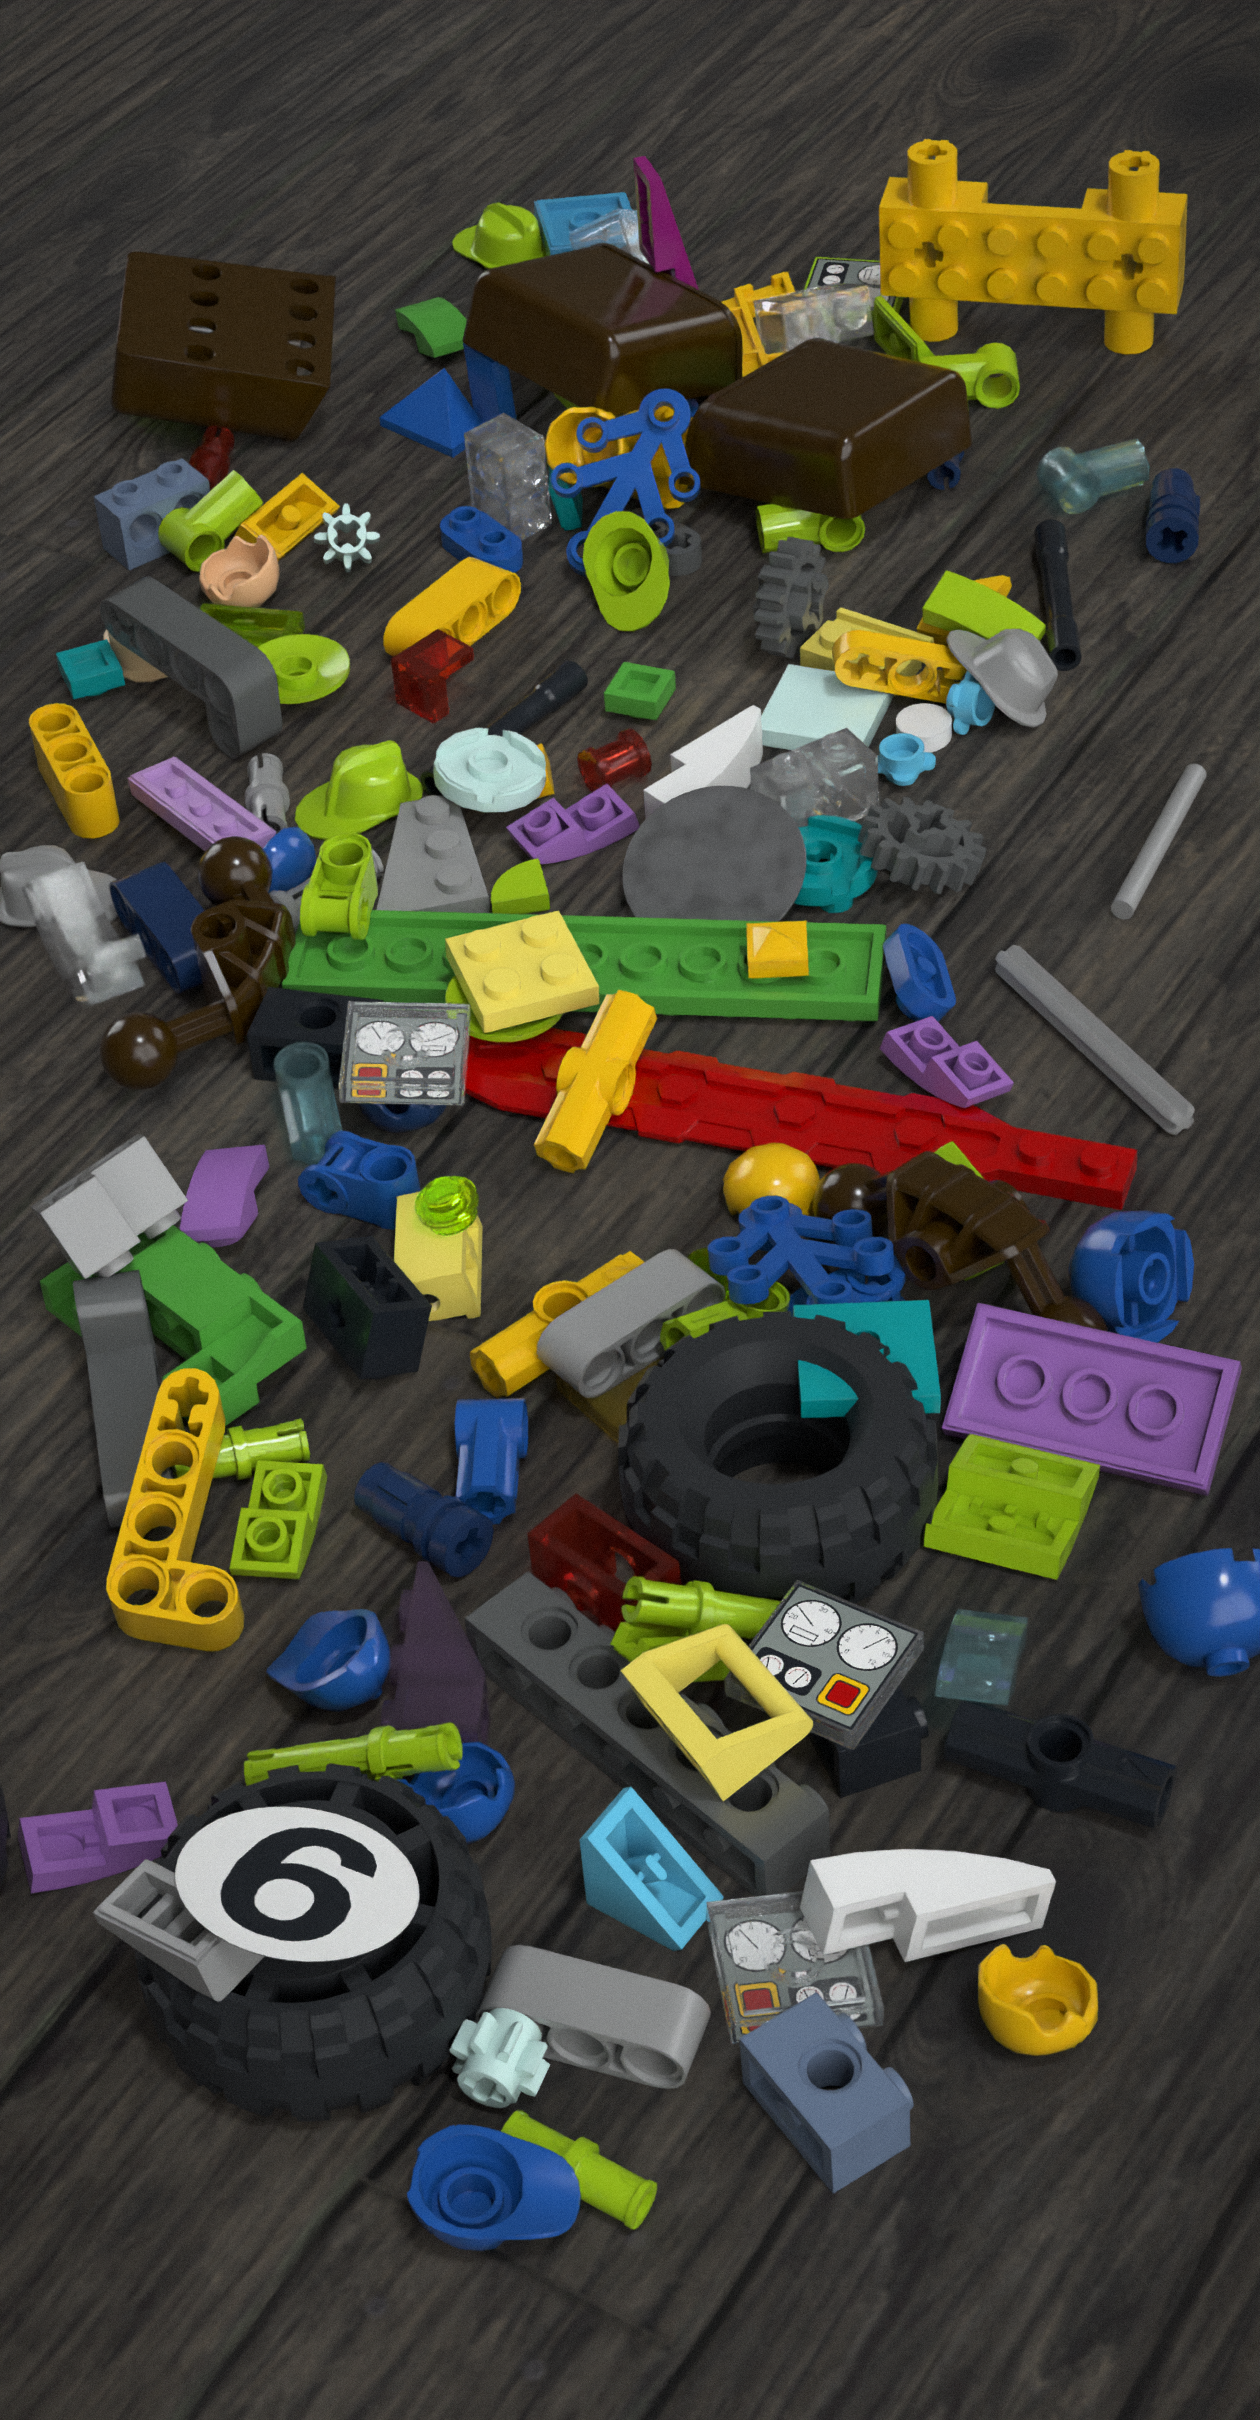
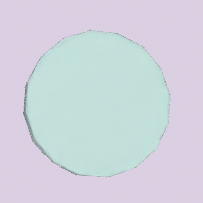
[433,728,546,812]

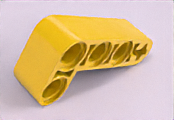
[106,1368,244,1651]

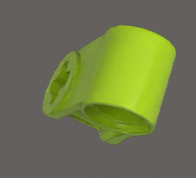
[300,833,378,940]

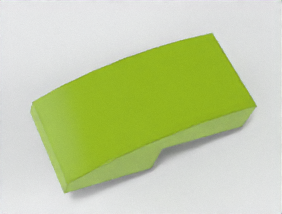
[922,570,1046,641]
[229,1460,327,1579]

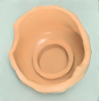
[199,534,279,611]

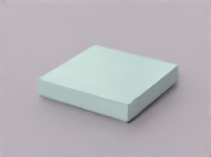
[761,664,894,761]

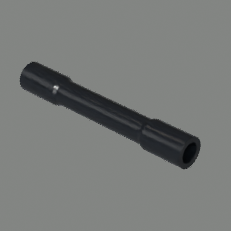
[1034,519,1082,671]
[420,661,588,796]

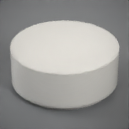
[896,703,952,753]

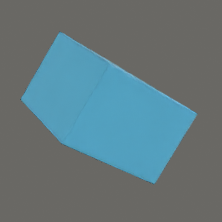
[579,1786,724,1951]

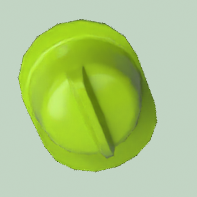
[452,202,547,269]
[583,511,670,632]
[295,740,423,840]

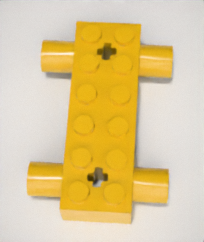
[879,139,1188,355]

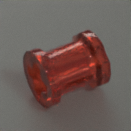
[577,728,652,792]

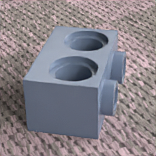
[94,459,210,570]

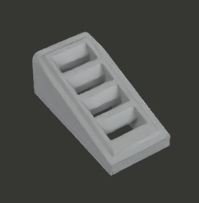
[93,1859,264,2002]

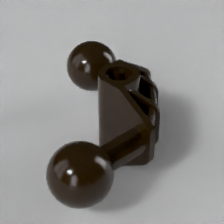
[100,836,296,1090]
[813,1151,1108,1332]

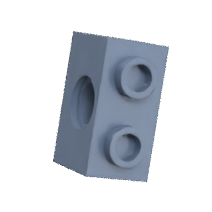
[739,1992,913,2194]

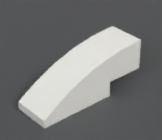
[643,705,763,819]
[800,1849,1056,1962]

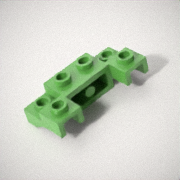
[40,1225,307,1426]

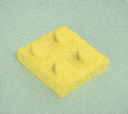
[445,910,599,1033]

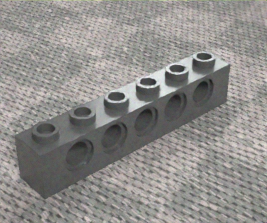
[465,1571,831,1907]

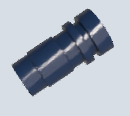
[1146,468,1200,563]
[354,1462,494,1577]

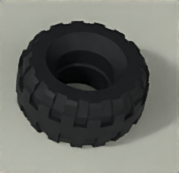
[618,1311,938,1606]
[134,1763,492,2122]

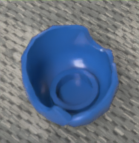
[263,826,316,893]
[397,1742,515,1845]

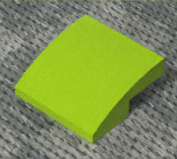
[924,1433,1100,1580]

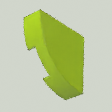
[491,858,550,914]

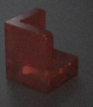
[391,629,474,724]

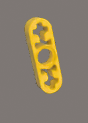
[832,630,967,704]

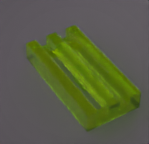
[200,603,305,647]

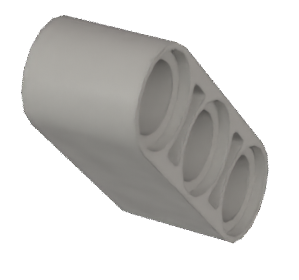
[537,1249,726,1398]
[475,1945,711,2089]

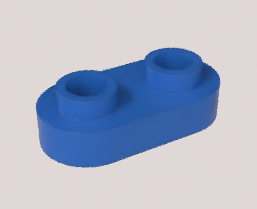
[440,506,523,573]
[883,924,956,1022]

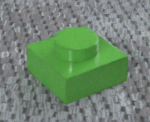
[604,662,676,720]

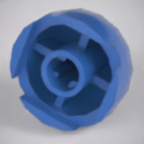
[1069,1211,1194,1343]
[1138,1548,1260,1677]

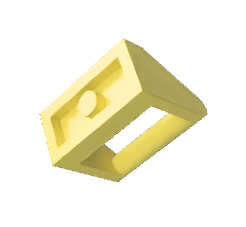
[621,1624,813,1802]

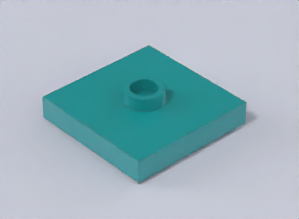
[793,1300,941,1418]

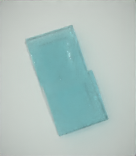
[935,1609,1028,1705]

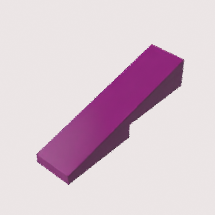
[633,156,699,290]

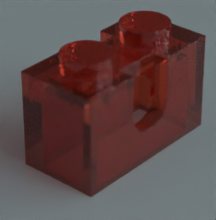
[527,1493,681,1633]

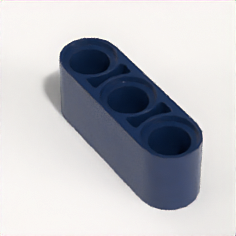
[109,862,205,993]

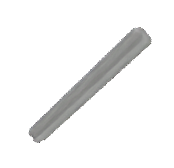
[995,945,1195,1135]

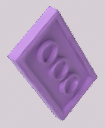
[942,1303,1242,1496]

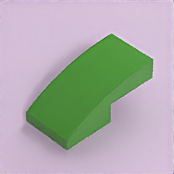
[395,297,467,358]

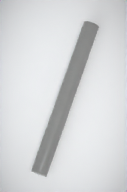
[1111,764,1206,920]

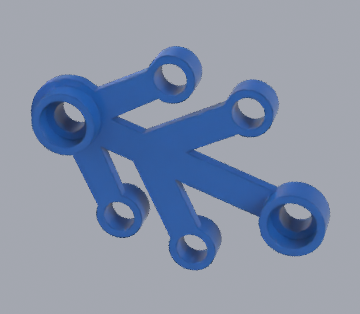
[551,389,701,577]
[708,1196,895,1305]

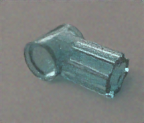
[1037,438,1150,514]
[274,1042,343,1166]

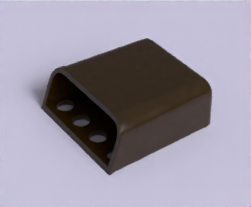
[462,242,743,415]
[111,251,336,442]
[679,337,972,519]

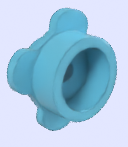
[946,670,995,735]
[868,733,936,786]

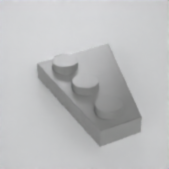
[376,795,490,913]

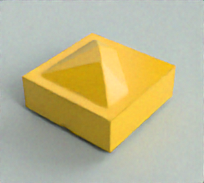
[746,921,809,979]

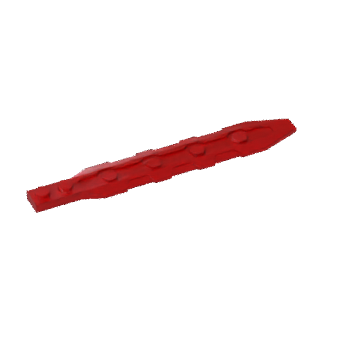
[441,1028,1138,1210]

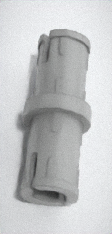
[245,753,290,834]

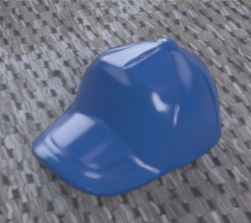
[266,1609,391,1712]
[407,2125,581,2251]

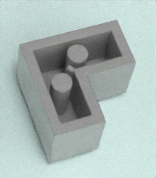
[30,1134,188,1279]

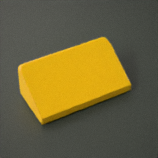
[234,473,340,561]

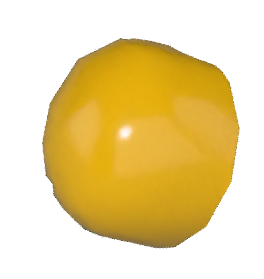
[544,407,630,487]
[723,1143,820,1217]
[978,1944,1098,2056]

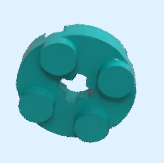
[794,815,878,913]

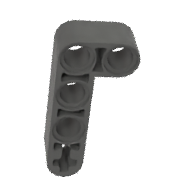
[100,576,282,759]
[73,1269,174,1529]

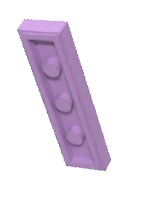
[127,757,276,851]

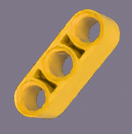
[383,557,521,672]
[29,703,120,839]

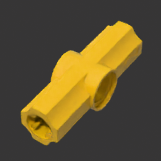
[534,990,657,1173]
[470,1251,644,1399]

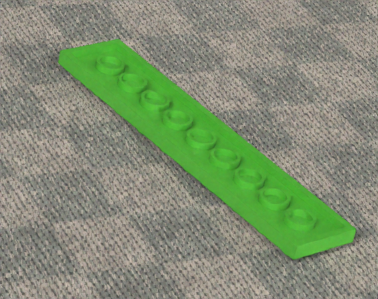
[282,910,887,1021]

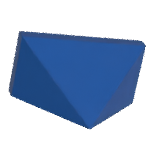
[379,368,486,458]

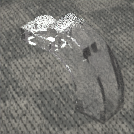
[21,861,147,1007]

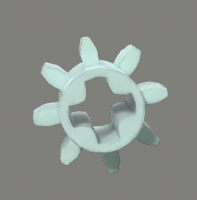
[314,503,380,573]
[449,2008,550,2108]

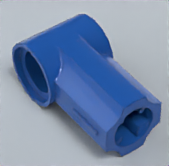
[455,1398,528,1525]

